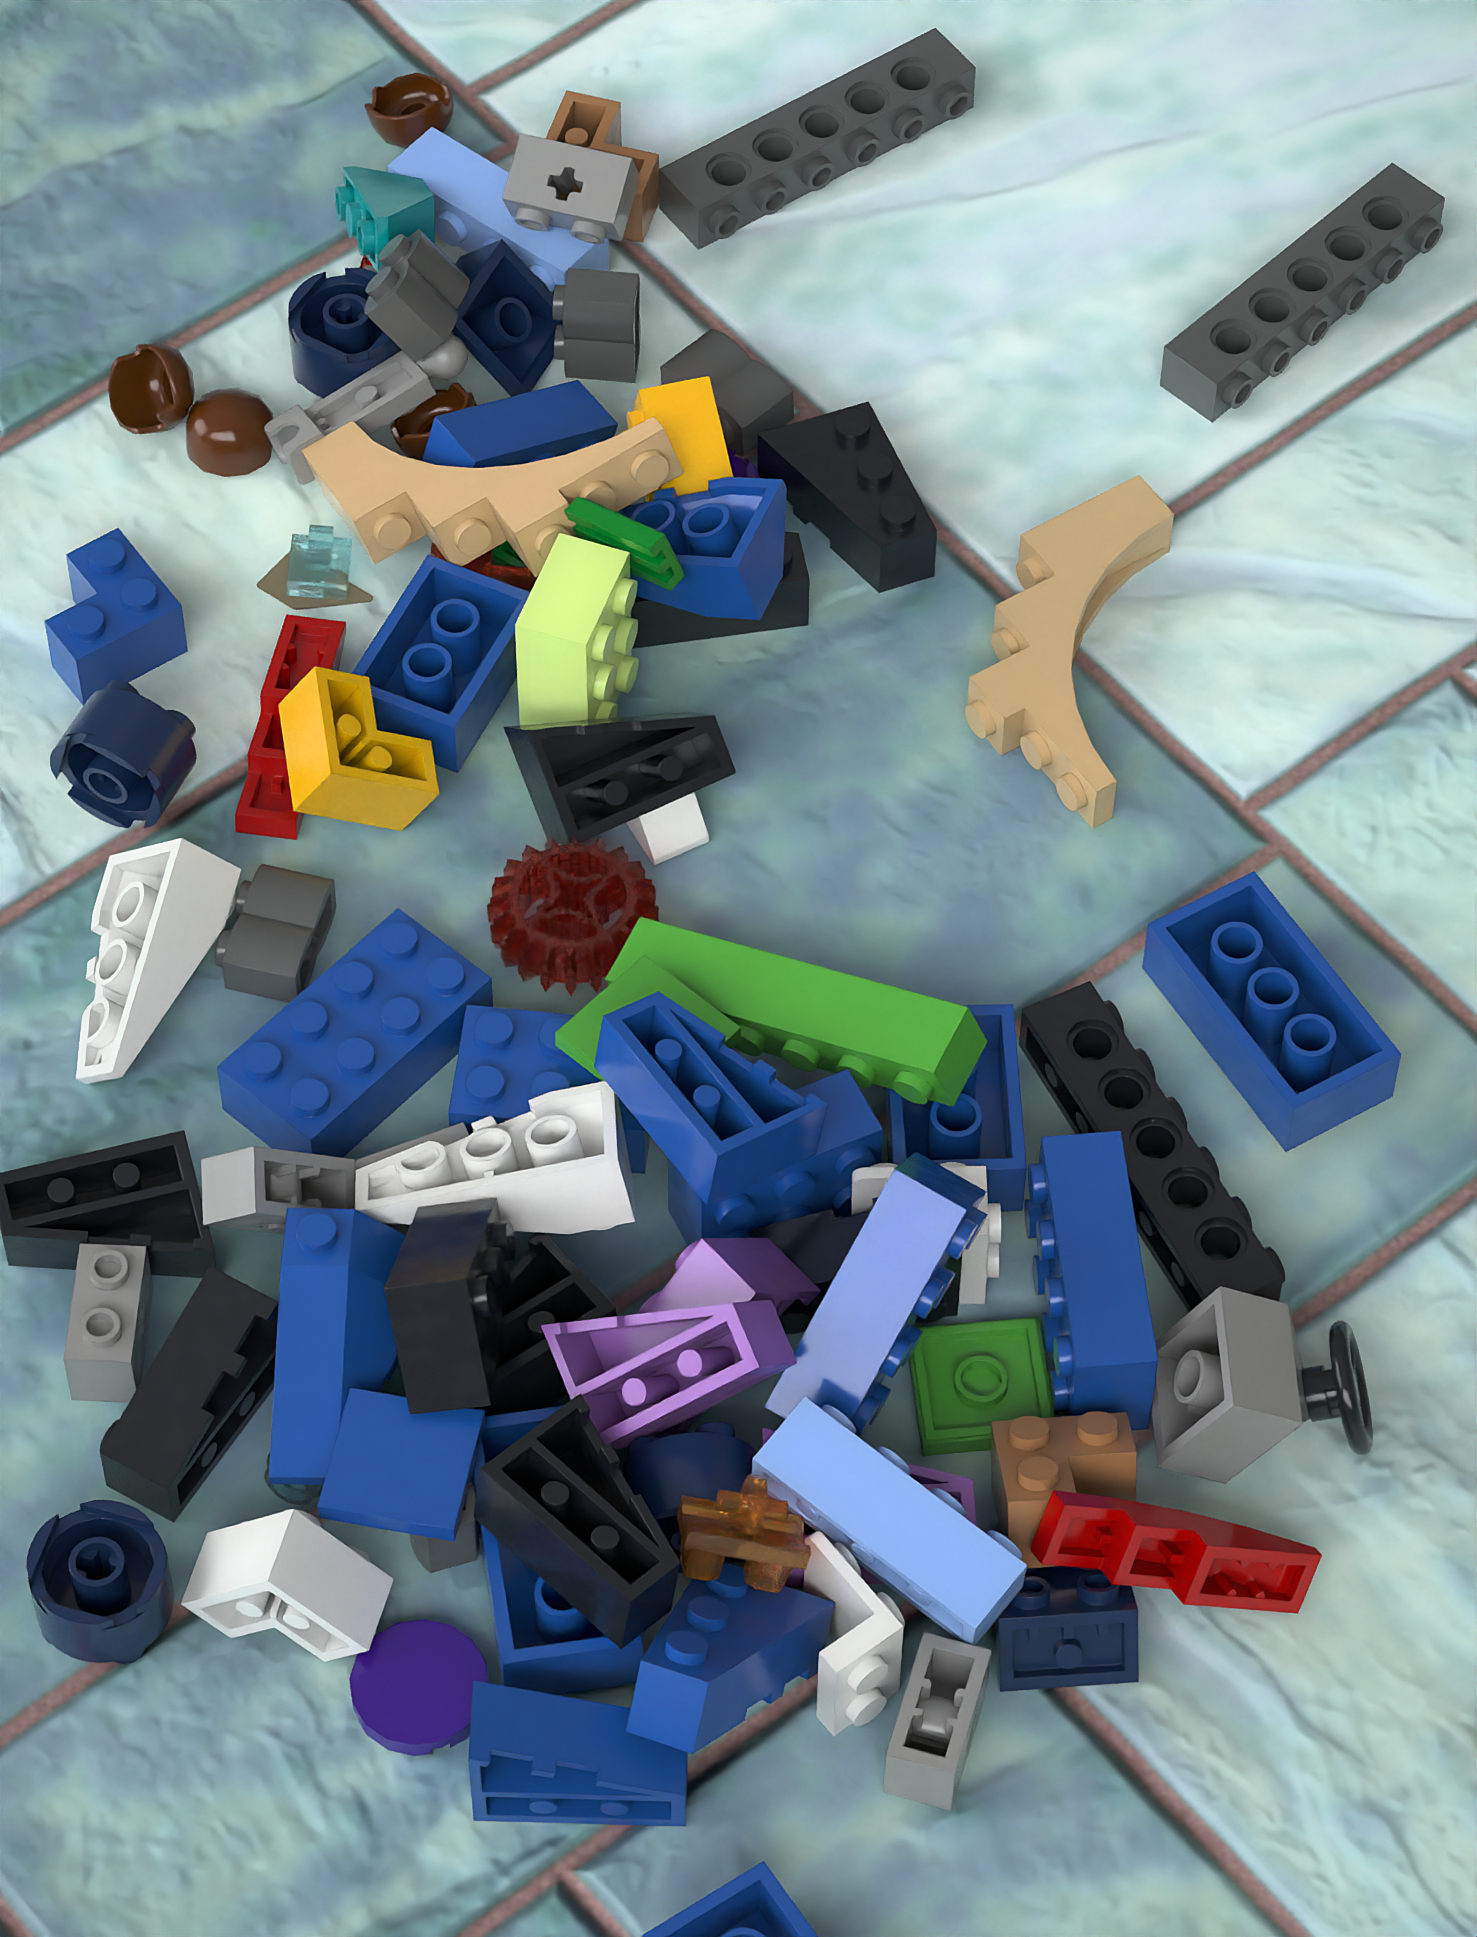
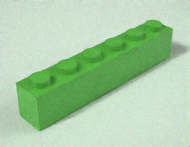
[605,917,988,1107]

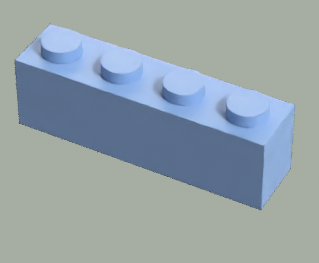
[387,127,609,295]
[751,1397,1027,1645]

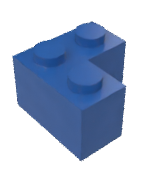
[44,528,188,706]

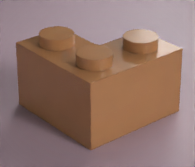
[545,90,659,242]
[991,1411,1137,1568]

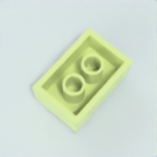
[515,533,639,725]

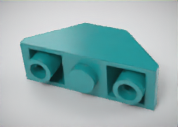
[335,166,435,273]

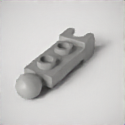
[264,334,468,485]

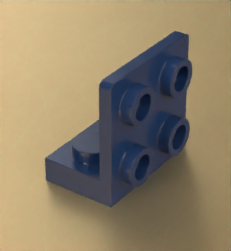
[996,1566,1139,1692]

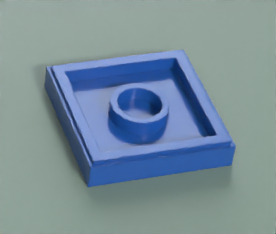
[317,1388,486,1542]

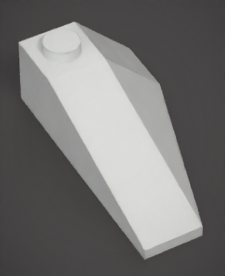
[76,838,241,1084]
[355,1081,635,1234]

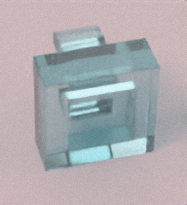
[287,525,352,599]

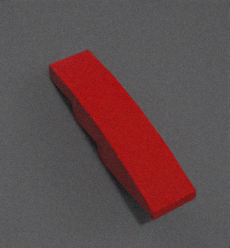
[235,614,346,840]
[1030,1490,1322,1614]

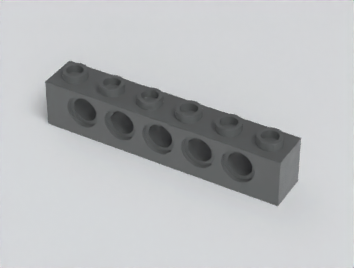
[659,28,976,250]
[1160,162,1445,423]

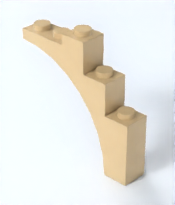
[301,417,683,578]
[965,475,1174,829]

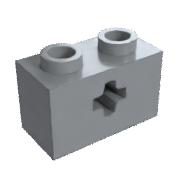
[502,133,640,244]
[201,1146,355,1234]
[63,1243,154,1403]
[883,1632,992,1811]

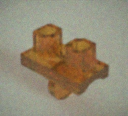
[676,1474,811,1593]

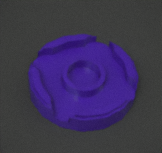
[349,1619,489,1756]

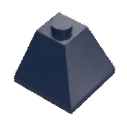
[452,239,563,397]

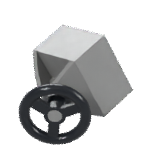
[1151,1286,1373,1484]

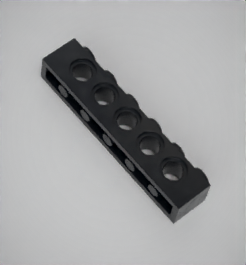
[1019,981,1285,1312]

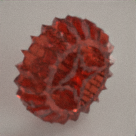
[487,835,659,996]

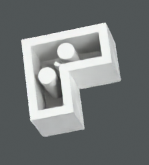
[181,1509,394,1662]

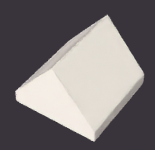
[626,792,709,865]

